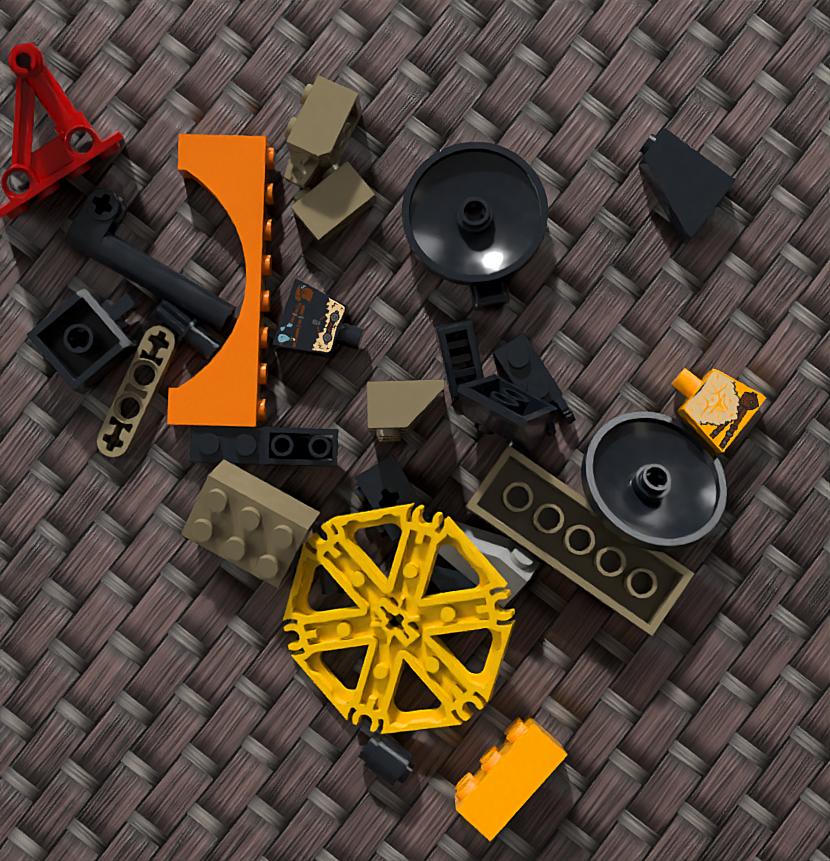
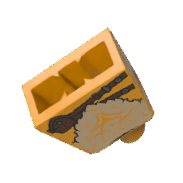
[671,368,766,454]

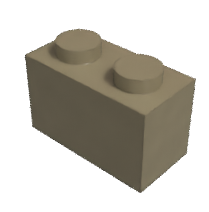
[291,161,376,247]

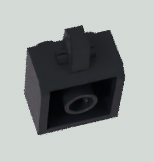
[26,288,140,394]

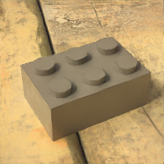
[181,460,320,588]

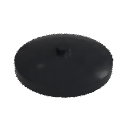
[402,142,548,286]
[581,411,727,552]

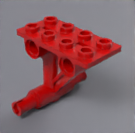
[0,41,123,220]

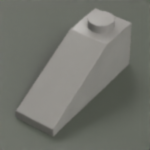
[430,517,540,608]

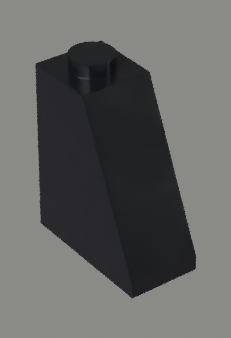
[638,128,736,244]

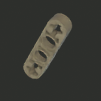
[97,325,178,458]

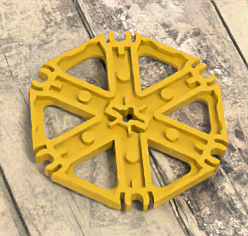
[283,503,516,734]

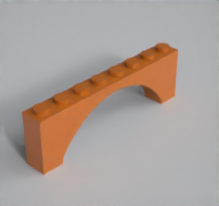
[167,134,276,427]

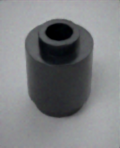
[358,732,415,786]

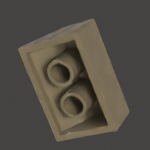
[367,380,445,442]

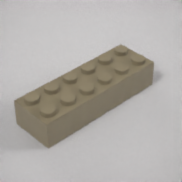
[465,445,694,636]

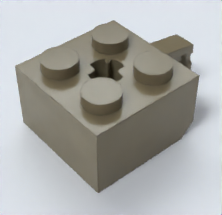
[284,75,362,189]

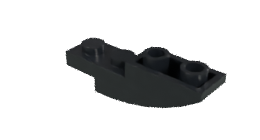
[190,425,339,467]

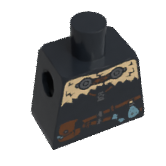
[272,279,364,358]

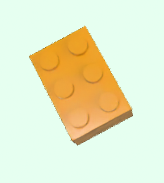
[454,715,567,842]

